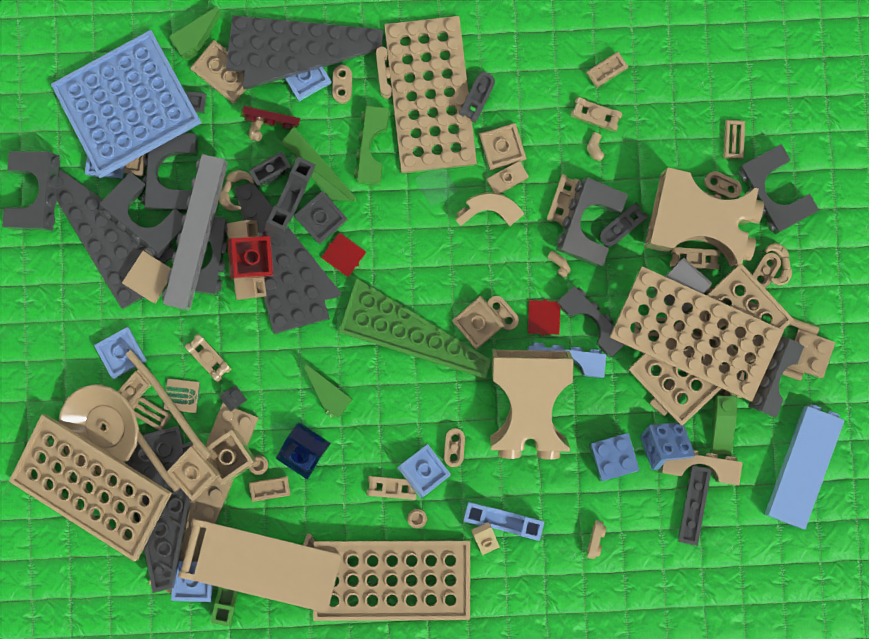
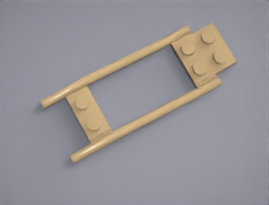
[693,287,836,381]
[99,350,220,501]

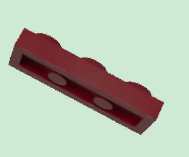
[240,106,300,130]

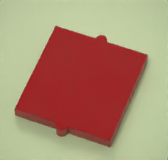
[321,233,367,277]
[528,299,560,336]

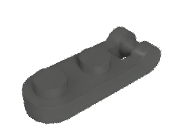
[459,72,495,123]
[599,202,648,247]

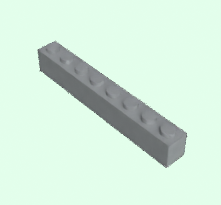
[162,154,228,311]

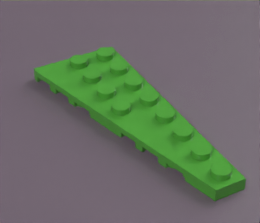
[339,279,491,379]

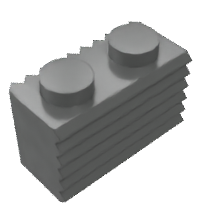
[249,151,292,189]

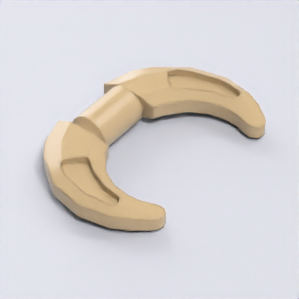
[219,170,254,211]
[765,243,792,286]

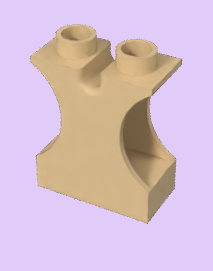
[644,167,764,268]
[490,350,573,459]

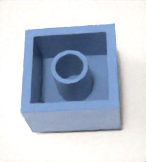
[589,433,640,481]

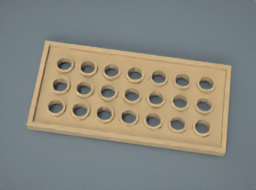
[384,16,477,173]
[628,265,794,426]
[609,267,784,402]
[9,414,172,562]
[313,541,470,621]

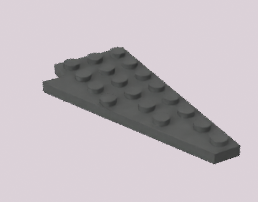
[226,15,383,89]
[56,170,176,310]
[235,183,342,334]
[127,426,202,593]

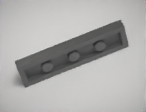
[677,465,712,546]

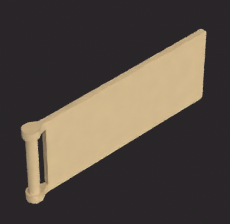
[177,518,341,613]

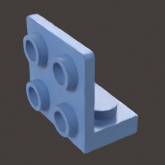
[640,422,695,470]

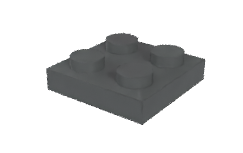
[294,191,348,245]

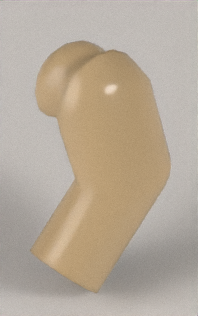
[248,120,263,141]
[587,132,604,161]
[548,251,571,278]

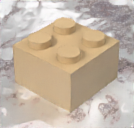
[207,430,257,485]

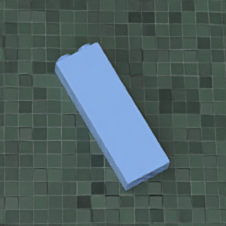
[764,404,844,529]

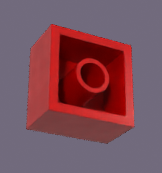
[228,236,273,279]

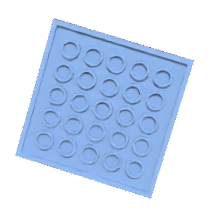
[51,30,202,178]

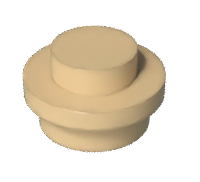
[249,455,268,475]
[408,509,427,528]

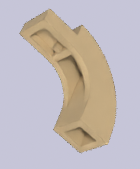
[455,192,524,226]

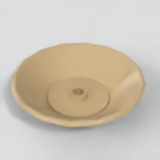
[59,384,139,473]

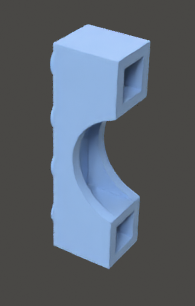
[528,343,606,378]
[463,501,544,541]

